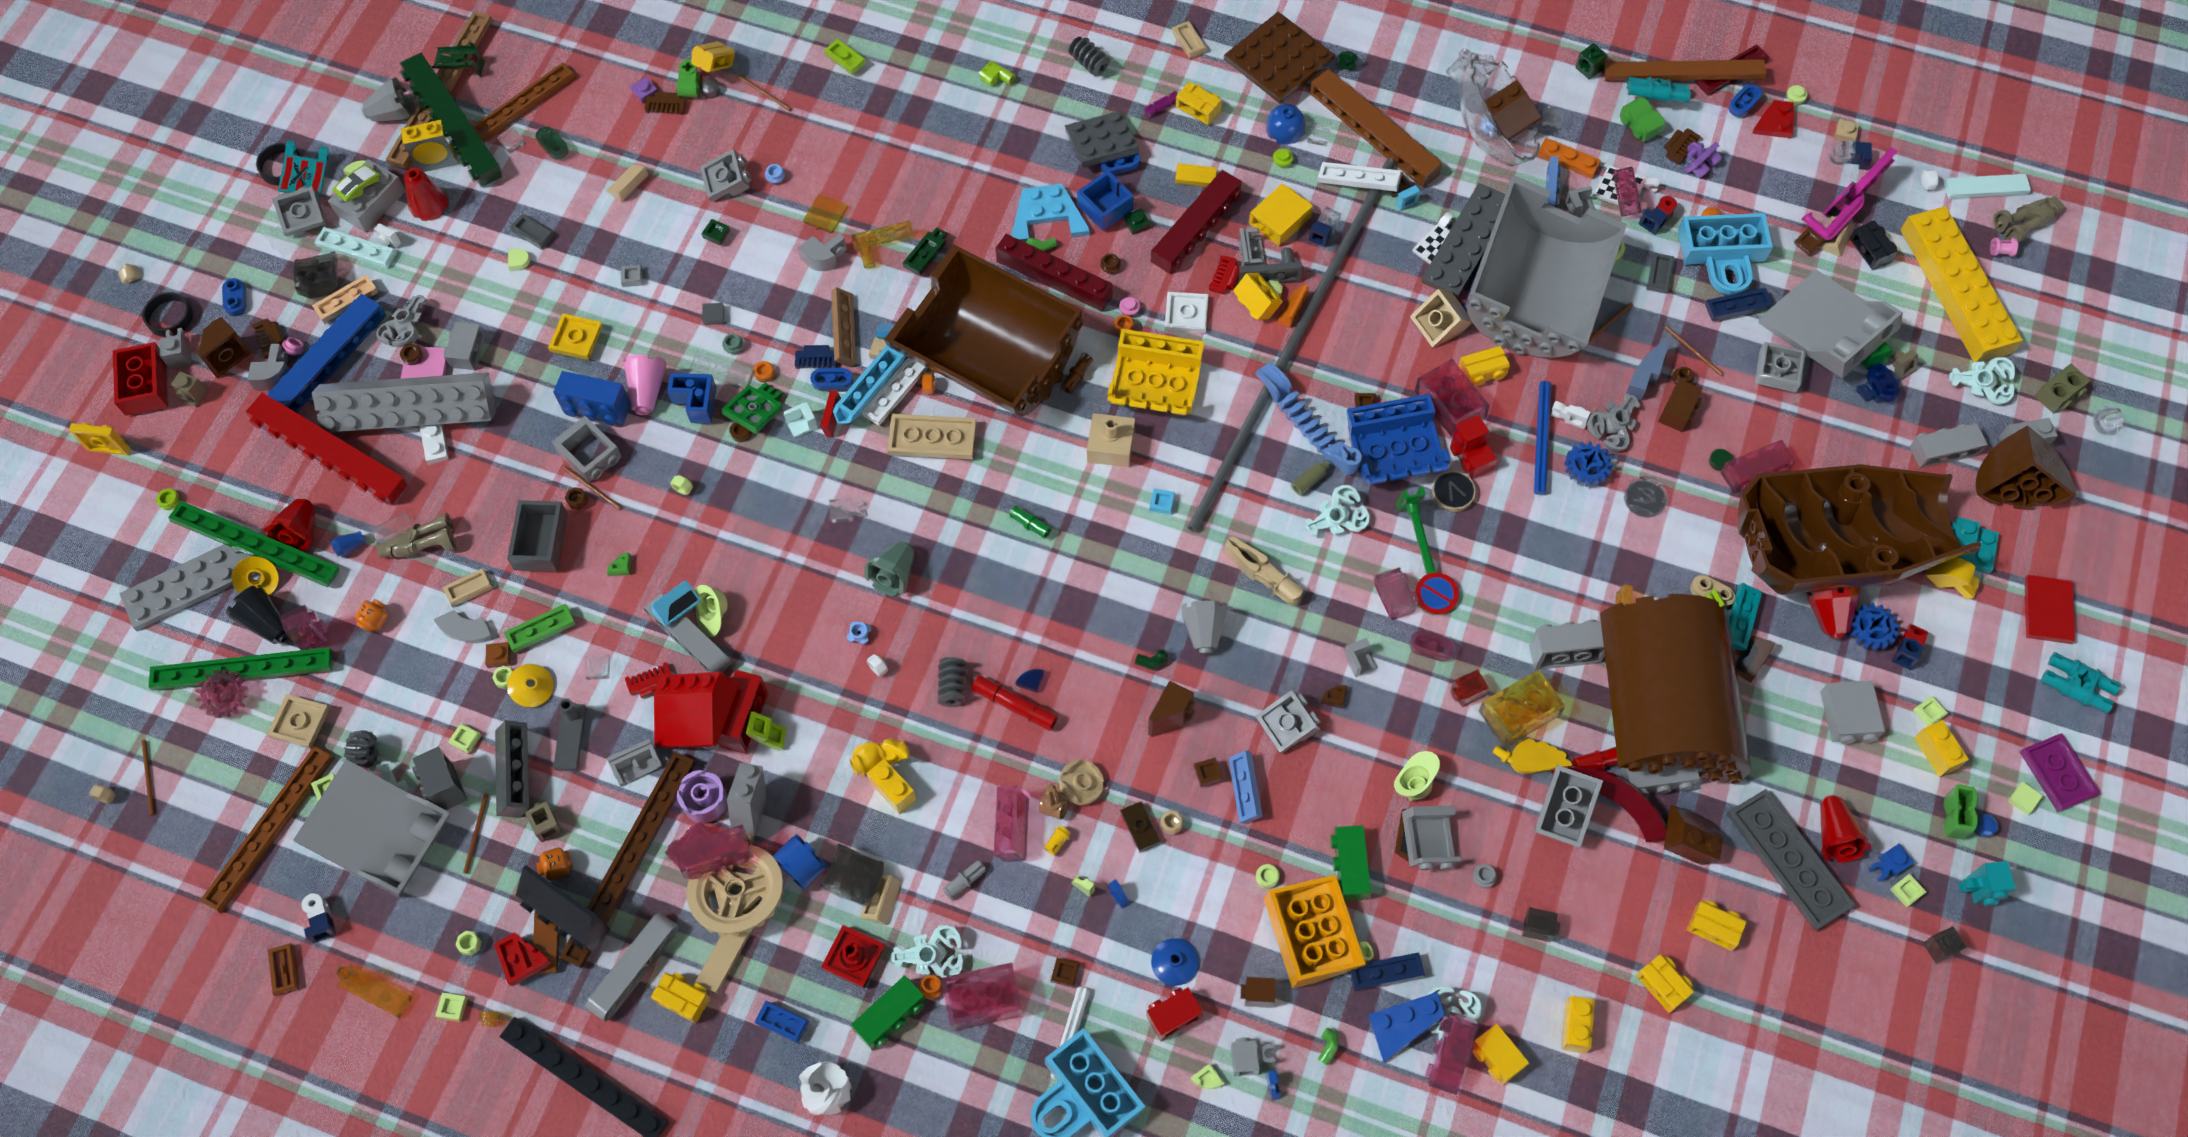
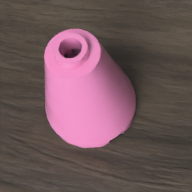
[624,355,667,415]

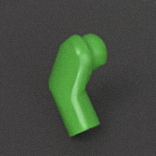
[1026,237,1057,252]
[1318,1028,1339,1065]

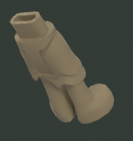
[1993,196,2064,243]
[376,513,457,558]

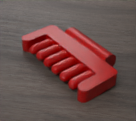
[1209,255,1240,294]
[625,662,672,698]

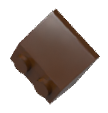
[1483,80,1542,141]
[198,317,251,378]
[1148,681,1196,737]
[1664,805,1723,865]

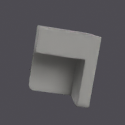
[1565,186,1595,217]
[1344,638,1375,677]

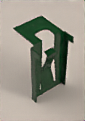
[431,43,485,78]

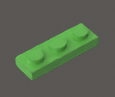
[504,603,576,653]

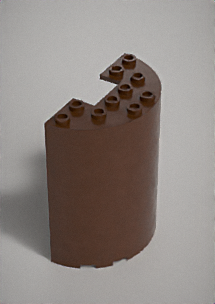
[884,244,1084,417]
[1600,594,1751,784]

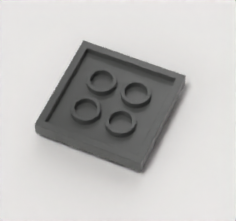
[1065,111,1139,168]

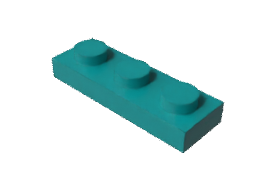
[1729,583,1762,652]

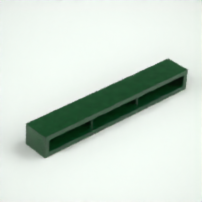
[400,53,502,187]

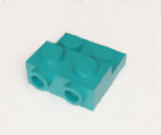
[1950,517,1999,574]

